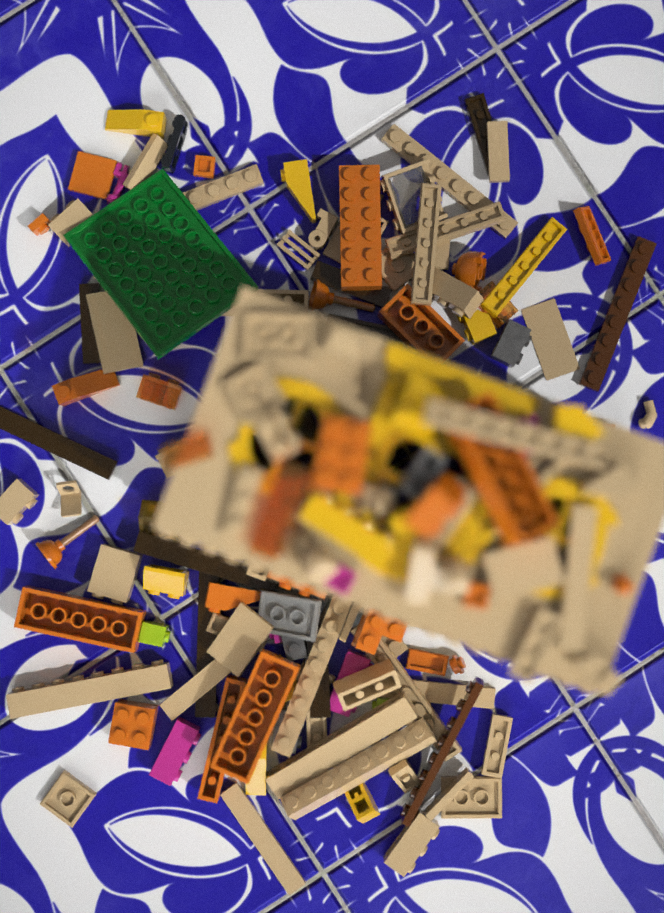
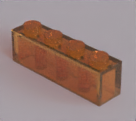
[248,459,313,561]

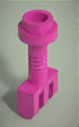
[106,162,130,205]

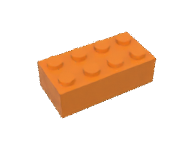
[377,283,465,361]

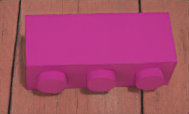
[330,649,373,717]
[149,716,201,786]

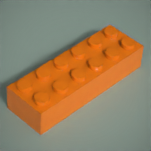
[339,165,382,291]
[447,391,559,548]
[14,585,146,653]
[210,648,300,784]

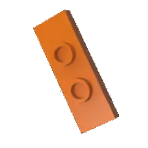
[573,206,611,266]
[267,575,327,600]

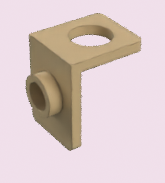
[56,480,82,517]

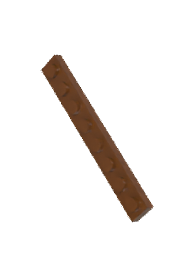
[578,236,657,392]
[400,676,484,827]

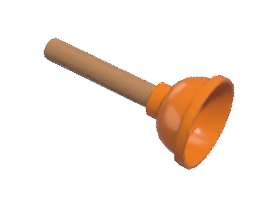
[309,279,375,312]
[35,515,100,569]

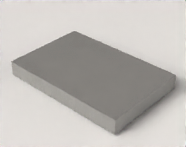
[258,590,322,642]

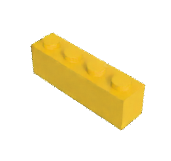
[299,491,397,570]

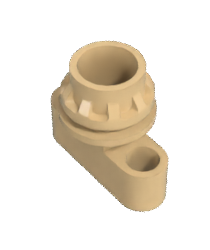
[405,538,471,605]

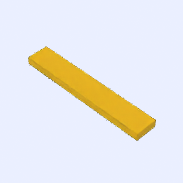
[480,217,567,318]

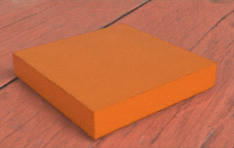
[68,151,118,201]

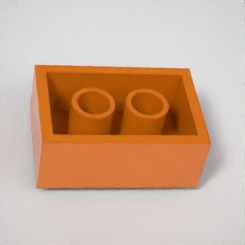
[312,415,374,496]

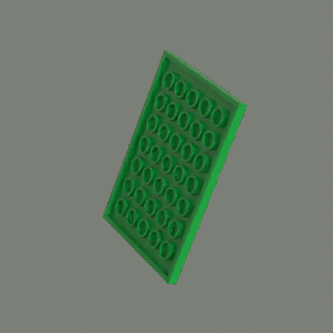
[63,168,258,360]

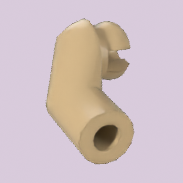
[638,400,657,429]

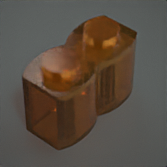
[136,372,183,411]

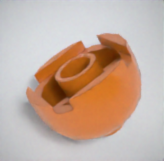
[452,251,487,291]

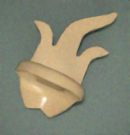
[351,484,395,515]

